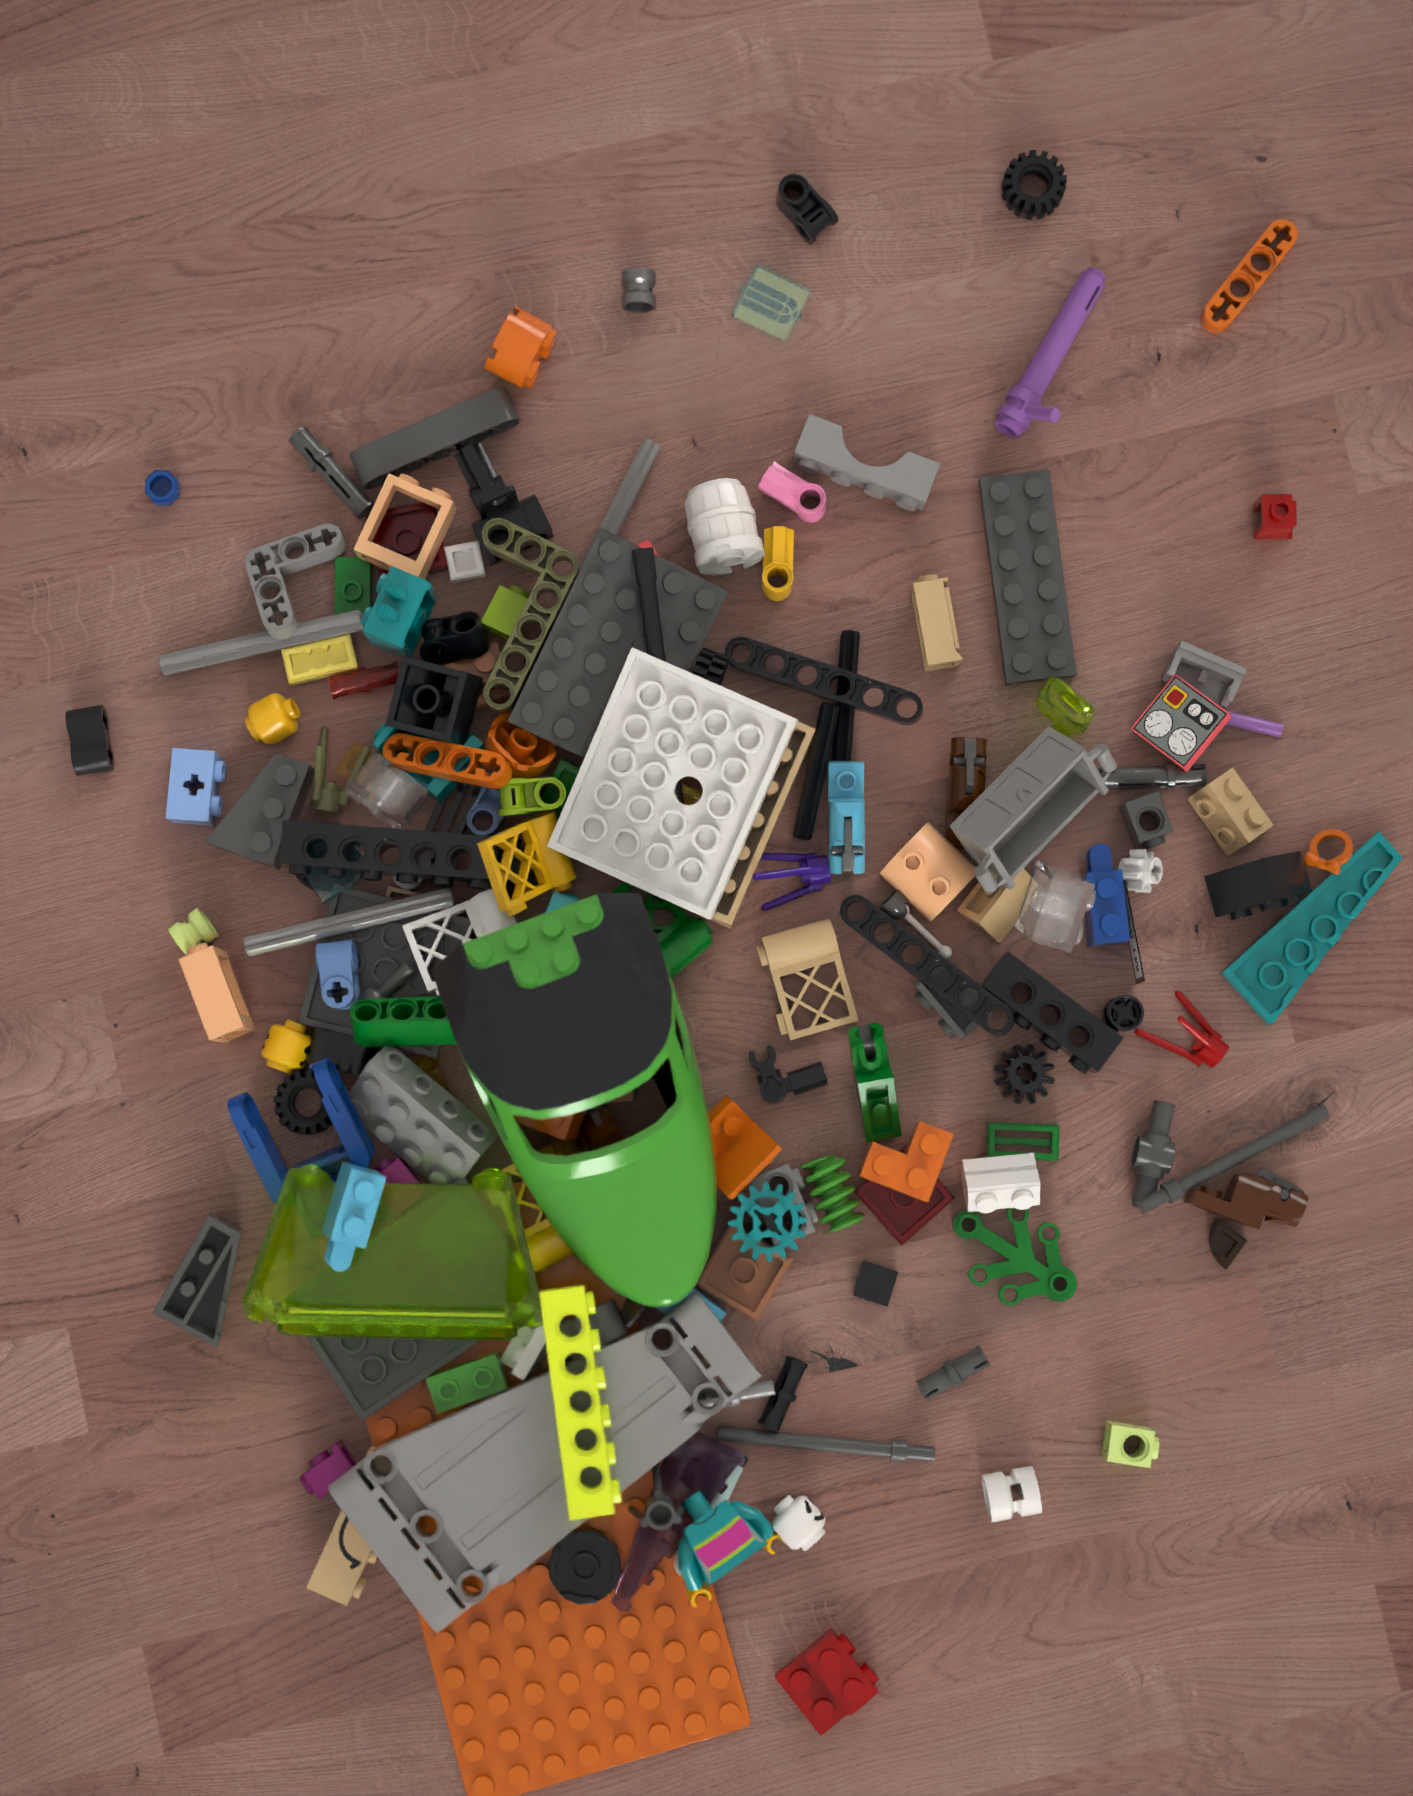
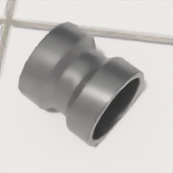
[621,268,656,313]

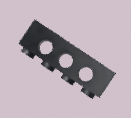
[980,951,1123,1074]

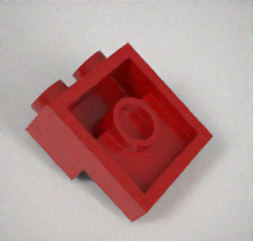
[774,1628,879,1736]

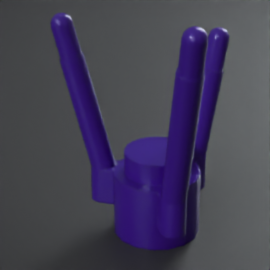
[752,852,831,911]

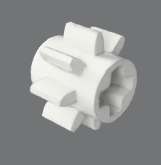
[1118,849,1163,893]

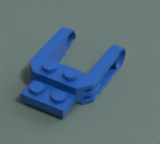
[227,1057,380,1240]

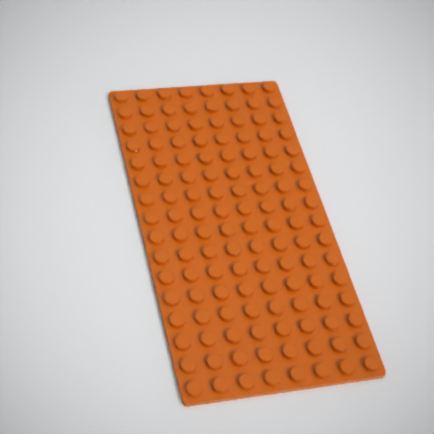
[319,1181,751,1796]

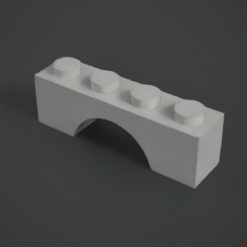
[793,414,940,511]

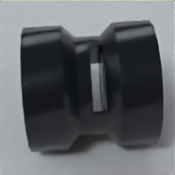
[1103,995,1144,1032]

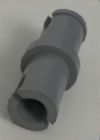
[916,1345,991,1401]

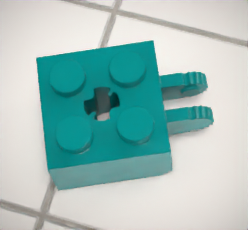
[361,566,438,658]

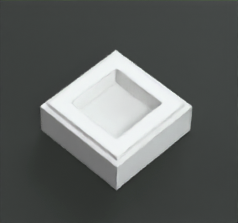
[444,540,486,583]

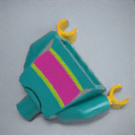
[678,1490,784,1608]

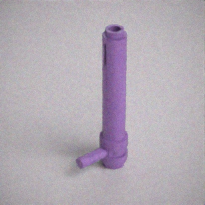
[994,267,1106,438]

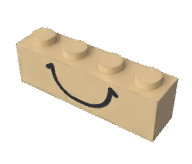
[306,1446,392,1606]

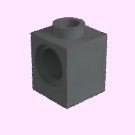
[1119,791,1173,849]

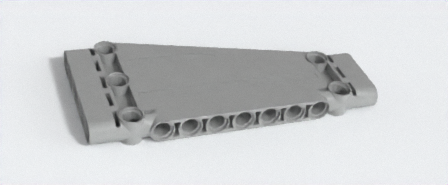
[328,1291,762,1633]

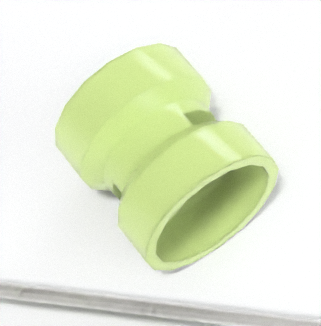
[168,908,219,955]

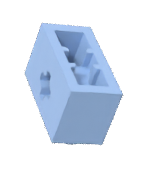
[166,748,226,826]

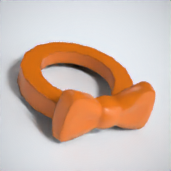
[1304,829,1354,875]

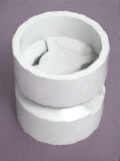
[981,1466,1042,1523]

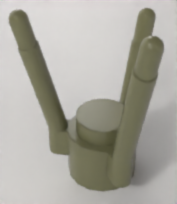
[310,727,371,812]

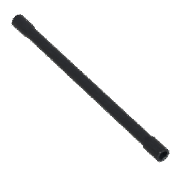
[632,547,684,907]

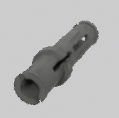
[289,427,375,519]
[1098,762,1207,791]

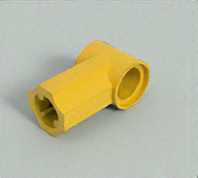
[761,526,794,602]

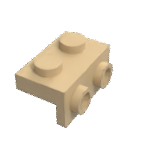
[1188,768,1273,856]

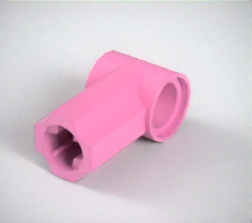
[758,462,826,523]

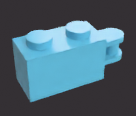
[321,1162,387,1272]

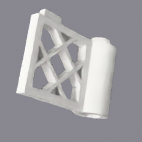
[402,889,517,996]

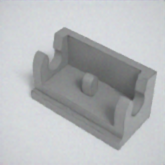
[1160,641,1247,709]

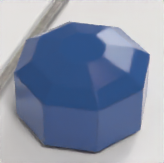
[145,470,180,506]

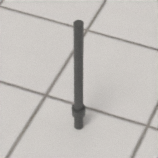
[1137,1105,1329,1214]
[717,1426,935,1463]

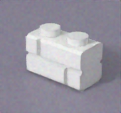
[961,1153,1041,1213]

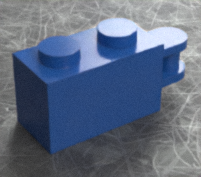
[1080,844,1130,947]

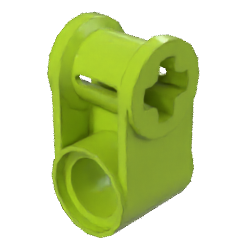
[498,777,566,816]

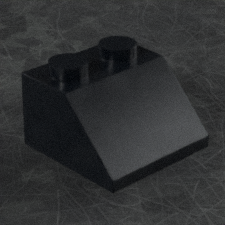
[385,656,483,745]

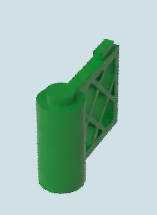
[611,882,713,980]

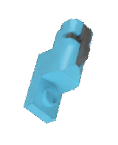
[827,761,865,874]

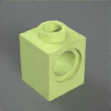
[1101,1421,1159,1468]

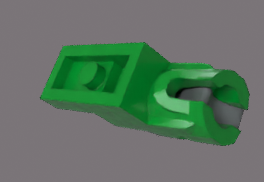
[847,1023,902,1143]

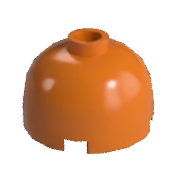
[484,711,557,779]

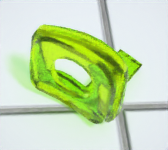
[1036,677,1094,737]

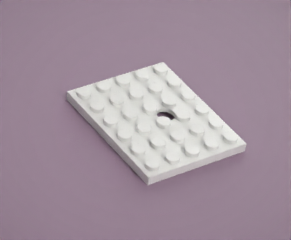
[547,647,798,920]

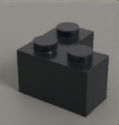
[1204,851,1312,921]

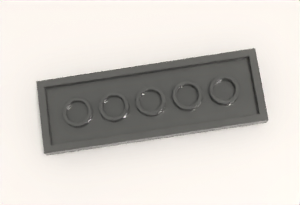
[978,470,1077,685]

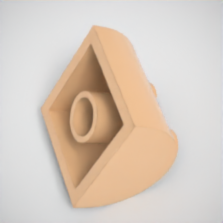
[879,822,976,922]

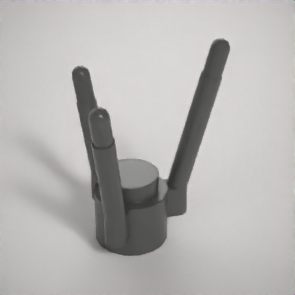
[628,1463,686,1530]

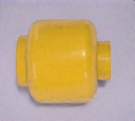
[245,693,301,745]

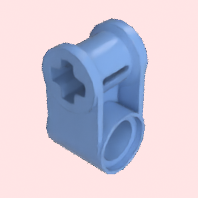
[467,771,514,836]
[316,939,360,1010]

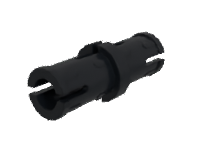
[758,1355,808,1432]

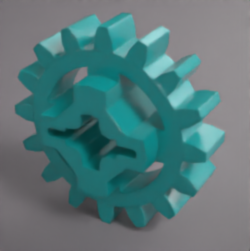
[728,1182,807,1262]

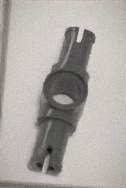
[1132,1100,1175,1210]

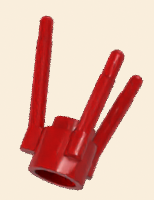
[1135,990,1229,1068]

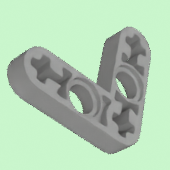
[245,523,346,640]

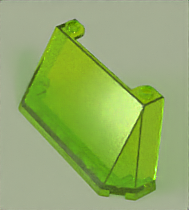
[242,1165,543,1340]

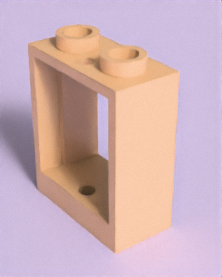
[353,473,457,580]
[178,943,256,1043]

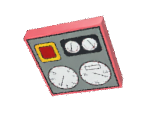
[1130,674,1232,772]

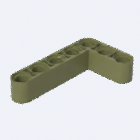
[482,518,579,714]

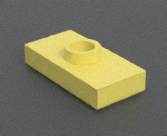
[281,633,359,686]

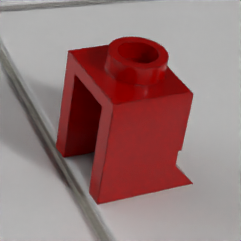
[1253,494,1297,539]

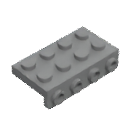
[349,1046,497,1191]

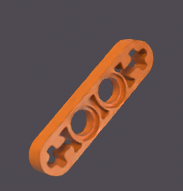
[1201,219,1298,333]
[382,733,512,789]

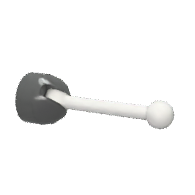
[879,890,952,959]

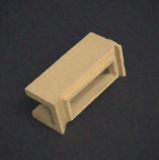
[910,574,963,672]

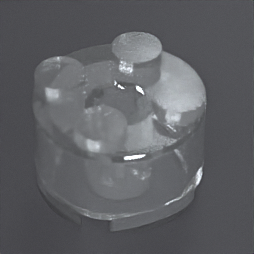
[344,752,431,829]

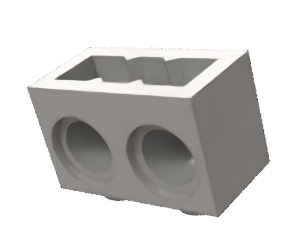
[749,1163,818,1245]

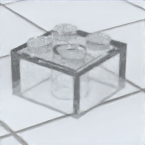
[1015,860,1096,953]

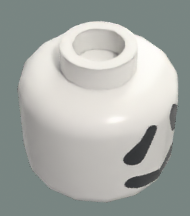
[772,1495,826,1551]

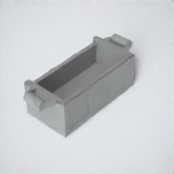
[950,726,1117,893]

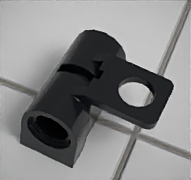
[471,485,554,566]

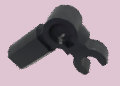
[749,1045,828,1104]

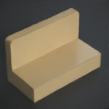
[957,868,1041,943]

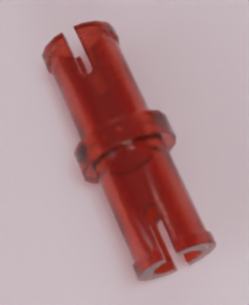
[328,661,399,700]

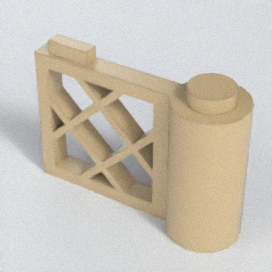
[756,918,859,1040]

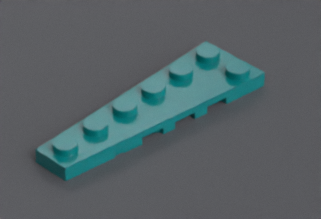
[1220,831,1403,1026]

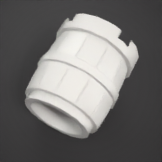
[684,478,765,576]

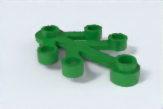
[952,1208,1077,1306]

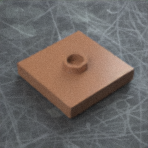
[696,1226,793,1322]

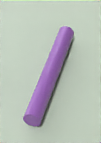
[1226,711,1283,738]

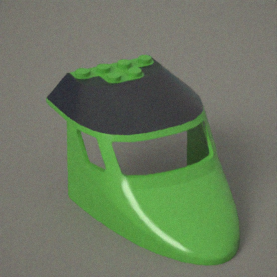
[431,893,717,1307]

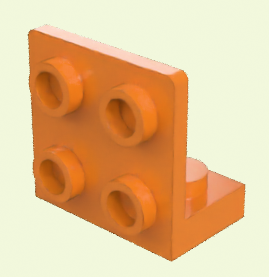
[709,1095,782,1200]

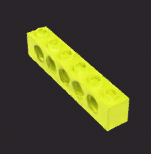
[539,1284,622,1520]

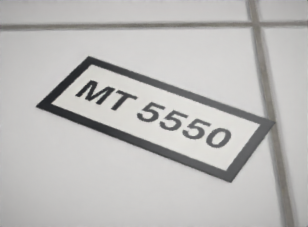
[1123,879,1145,984]

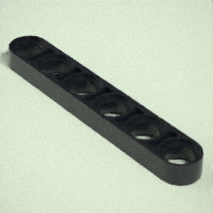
[725,636,924,726]
[840,895,1014,1036]

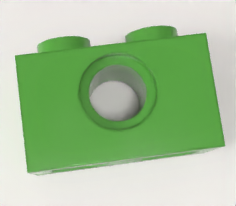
[426,1351,510,1414]

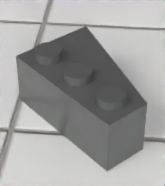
[205,753,314,870]
[153,1212,242,1348]

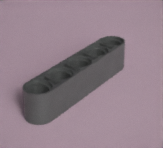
[350,387,520,489]

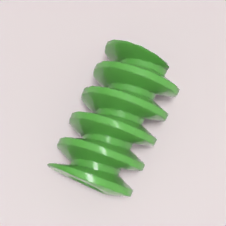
[800,1154,865,1234]

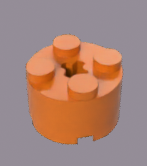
[484,306,557,390]

